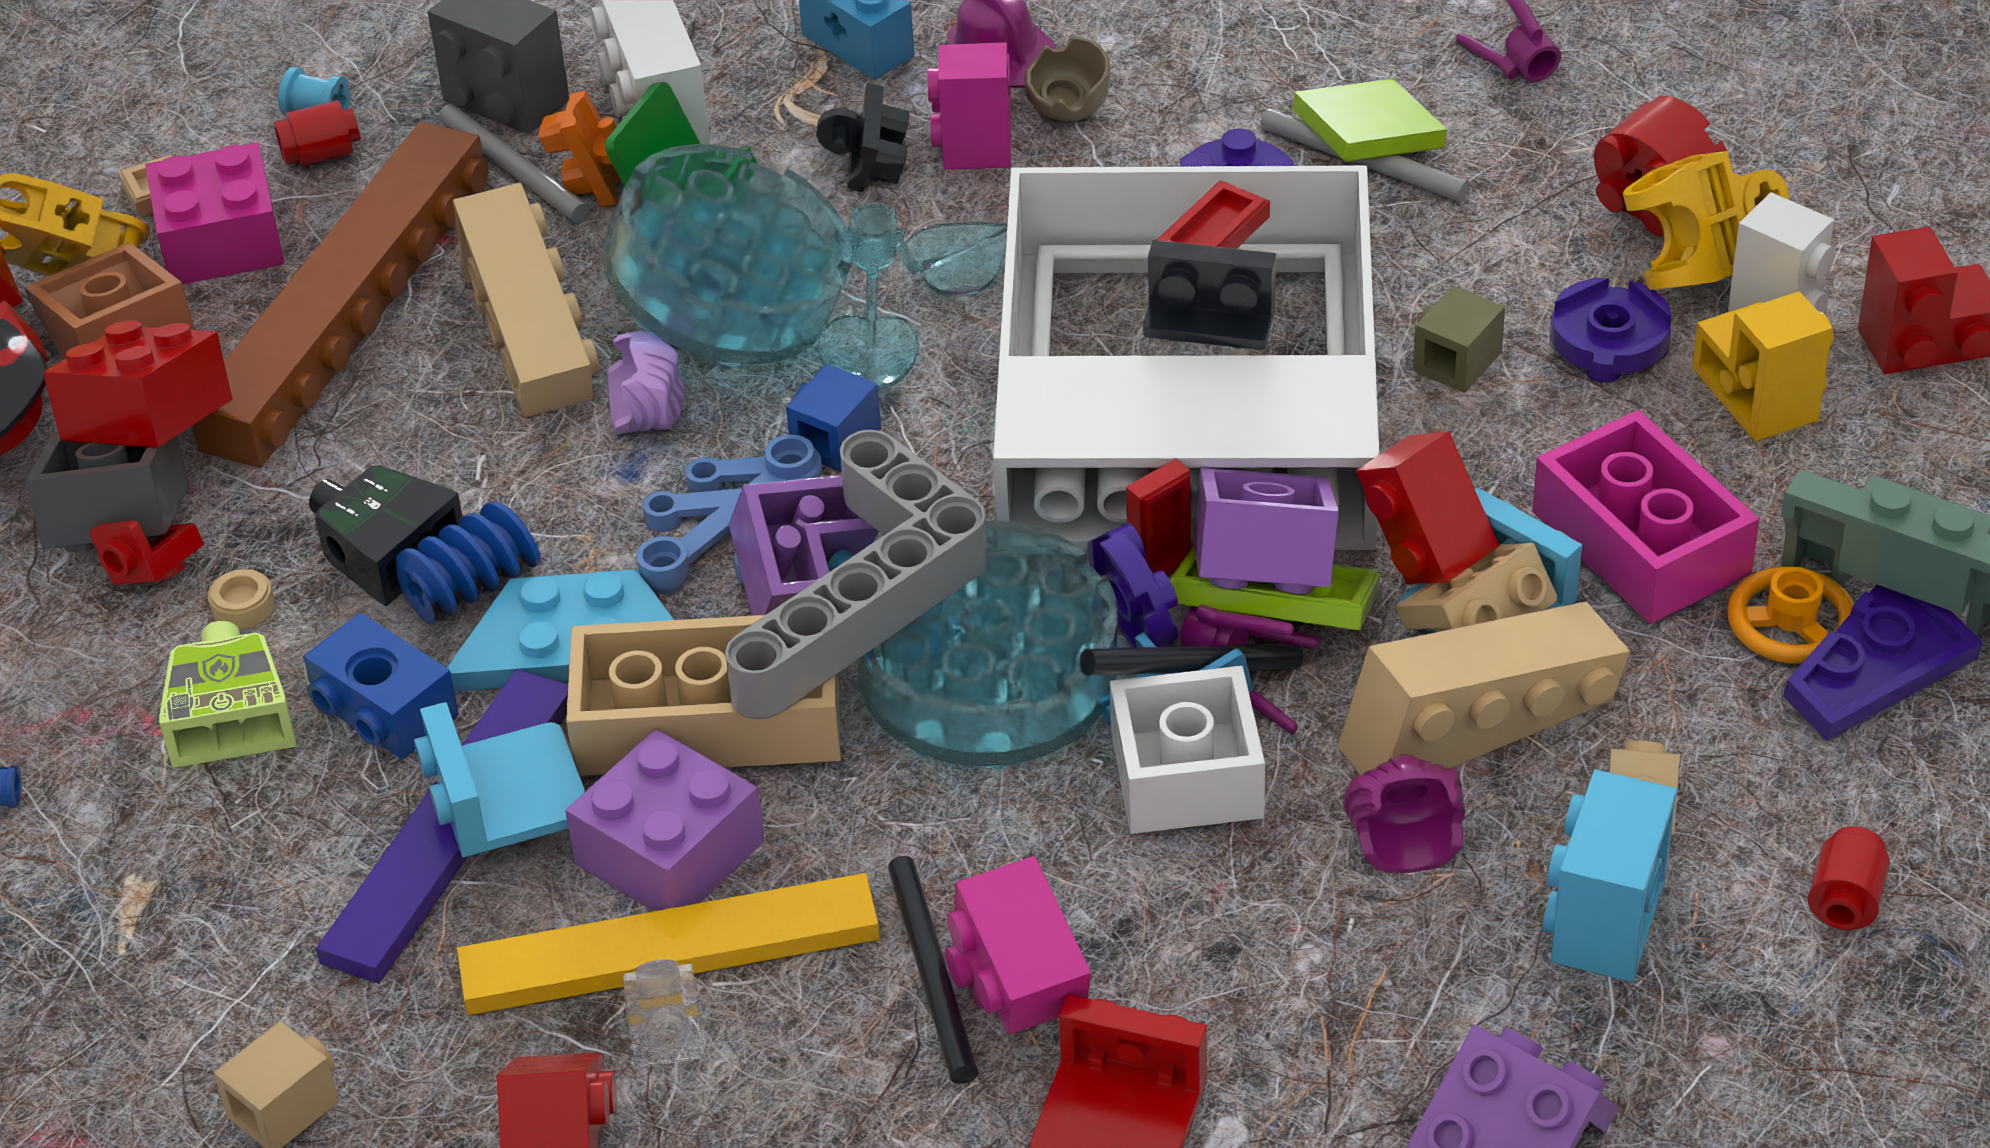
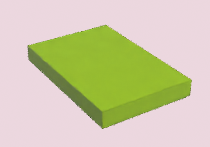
[1170,546,1381,631]

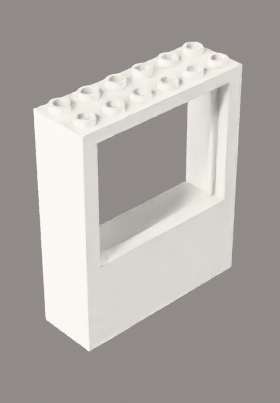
[993,166,1379,550]

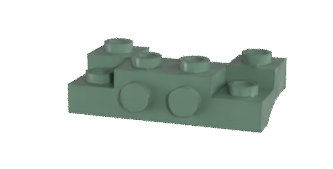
[1781,469,1990,637]

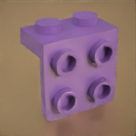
[1408,1024,1619,1148]

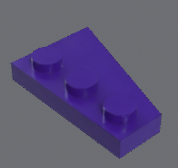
[1783,584,1983,741]

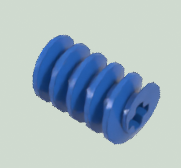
[395,501,541,625]

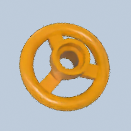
[1727,566,1855,664]

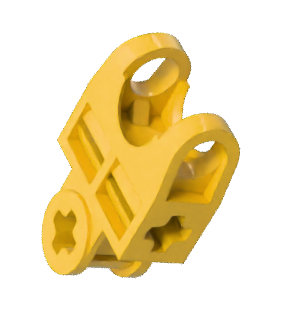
[1623,151,1790,290]
[0,173,150,276]

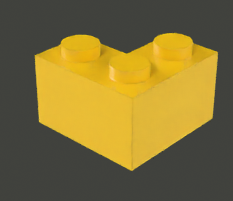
[1692,291,1834,442]

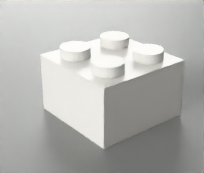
[1110,666,1265,834]

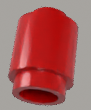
[274,100,361,167]
[1808,826,1890,930]

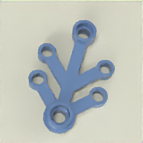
[636,434,822,594]

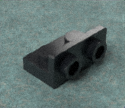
[1143,240,1276,350]

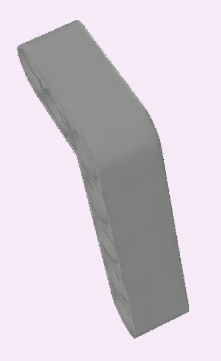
[725,429,988,719]

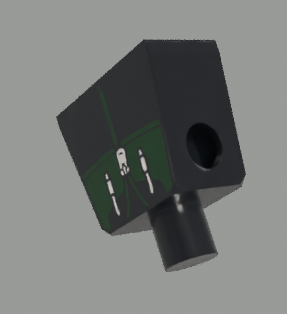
[309,465,463,607]

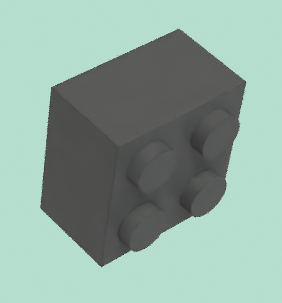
[427,0,569,135]
[25,432,189,552]

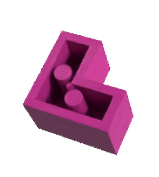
[927,43,1011,170]
[945,856,1091,1035]

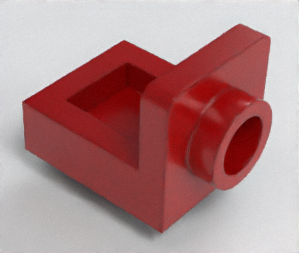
[89,520,205,585]

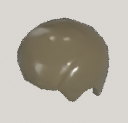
[1025,36,1110,122]

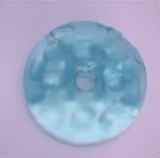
[603,144,853,367]
[857,521,1118,769]

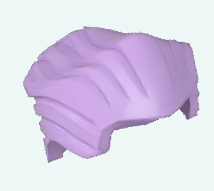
[607,331,686,435]

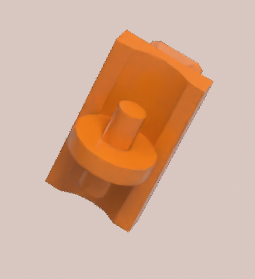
[538,90,620,207]

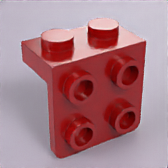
[1030,994,1207,1148]

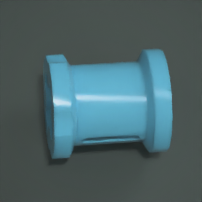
[278,67,350,116]

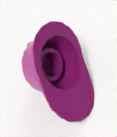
[947,0,1057,87]

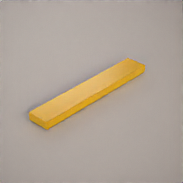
[457,873,880,1016]

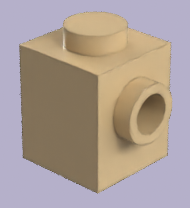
[214,1020,339,1148]

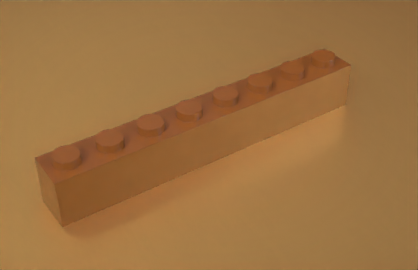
[192,121,488,468]

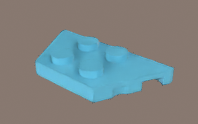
[447,569,674,692]

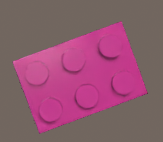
[1532,409,1760,624]

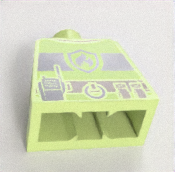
[159,621,297,768]

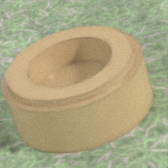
[208,569,275,629]

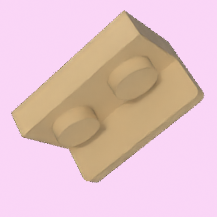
[1395,543,1557,632]

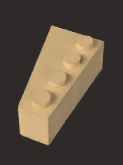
[1337,601,1630,775]

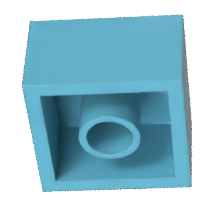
[1543,769,1677,982]

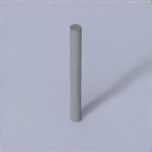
[439,103,590,224]
[1261,108,1470,202]

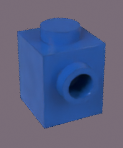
[786,364,881,472]

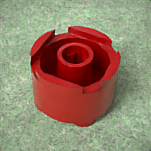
[1594,96,1727,237]

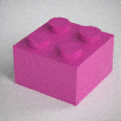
[145,142,285,284]

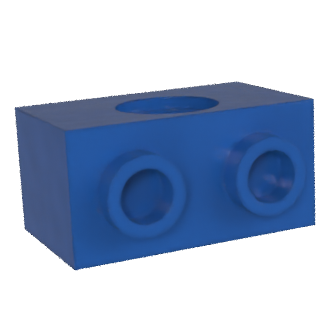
[303,612,459,760]

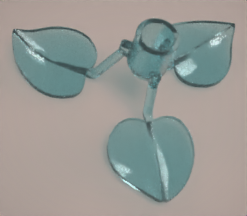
[736,202,1008,390]

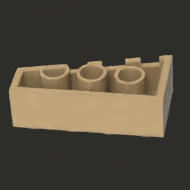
[453,182,600,418]

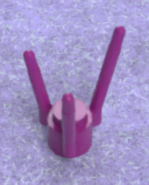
[1456,0,1561,82]
[1180,604,1320,733]

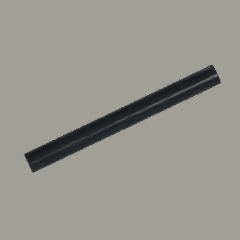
[1079,643,1303,676]
[888,856,978,1084]

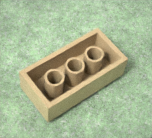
[566,615,841,776]

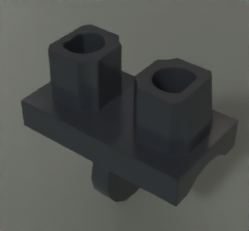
[816,83,910,192]

